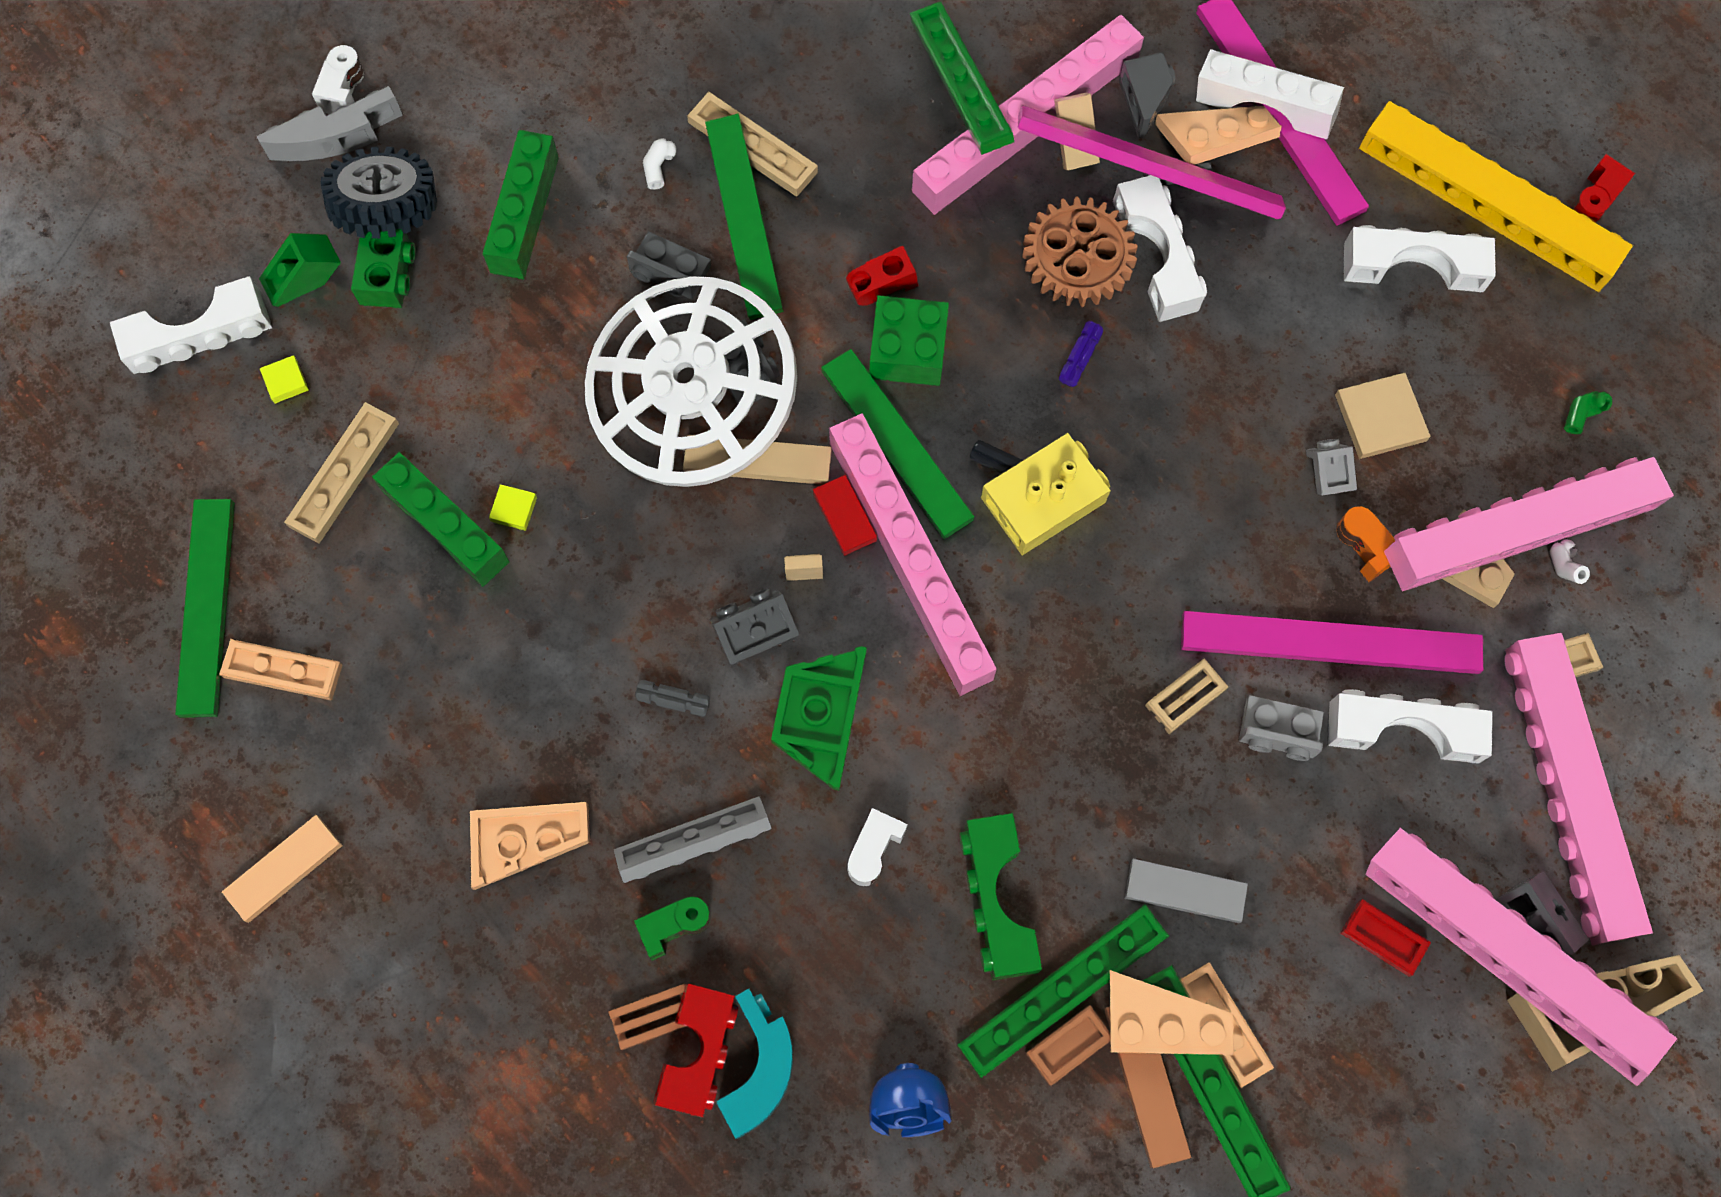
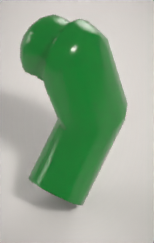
[1564,391,1613,434]

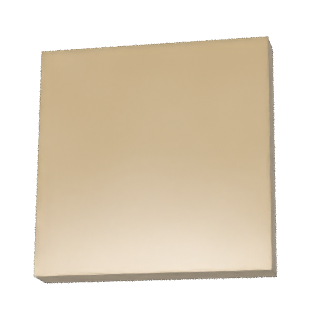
[1335,373,1431,459]

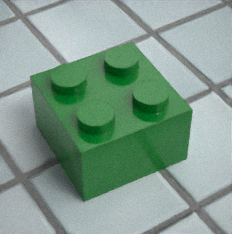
[869,295,949,386]

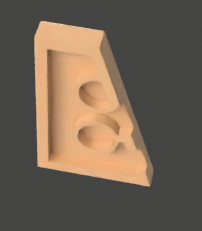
[1155,106,1282,165]
[470,802,590,890]
[1110,970,1234,1055]

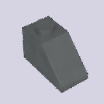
[1119,52,1175,138]

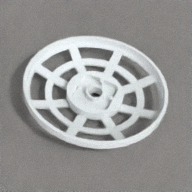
[585,276,797,487]

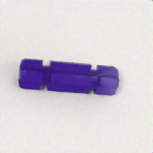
[1059,321,1103,387]

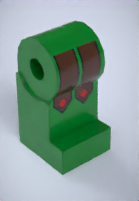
[634,897,710,961]

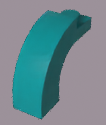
[716,989,793,1139]

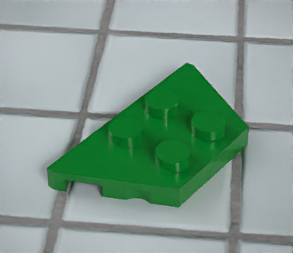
[771,646,867,791]

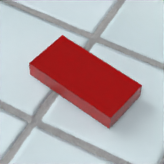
[813,475,877,556]
[1340,899,1431,977]

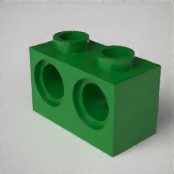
[351,228,415,308]

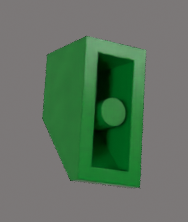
[259,233,341,306]

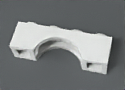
[1196,49,1344,139]
[1113,175,1207,322]
[1344,225,1496,292]
[110,276,272,374]
[1328,690,1492,764]

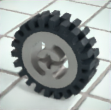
[320,147,437,239]

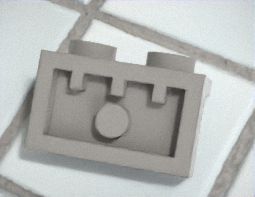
[1239,695,1324,761]

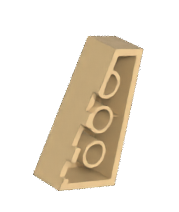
[1507,955,1704,1072]

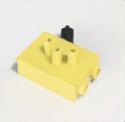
[970,433,1111,556]

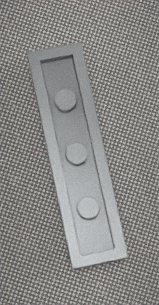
[614,796,772,883]

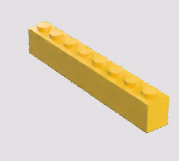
[1359,101,1633,292]

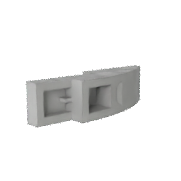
[256,86,403,161]

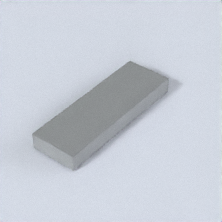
[1124,859,1248,923]

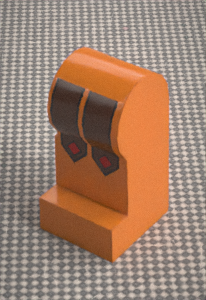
[1336,506,1395,582]

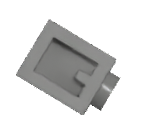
[1306,439,1357,496]

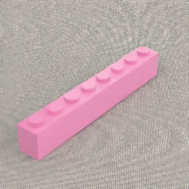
[912,15,1144,215]
[829,413,997,696]
[1384,457,1674,592]
[1505,633,1653,946]
[1366,828,1678,1086]

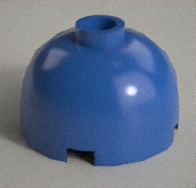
[869,1063,951,1137]

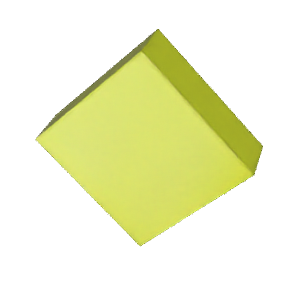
[260,355,309,404]
[489,484,537,531]

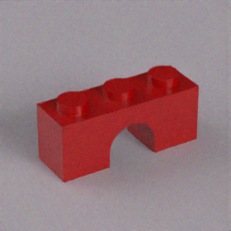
[653,984,738,1117]

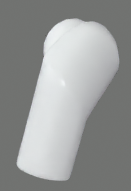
[643,138,676,190]
[1549,539,1590,584]

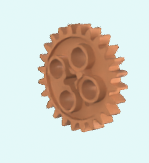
[1022,197,1138,307]

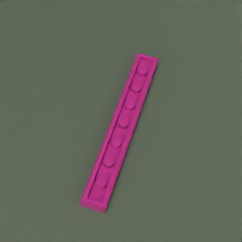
[1196,0,1369,226]
[1018,105,1286,219]
[1181,611,1483,674]

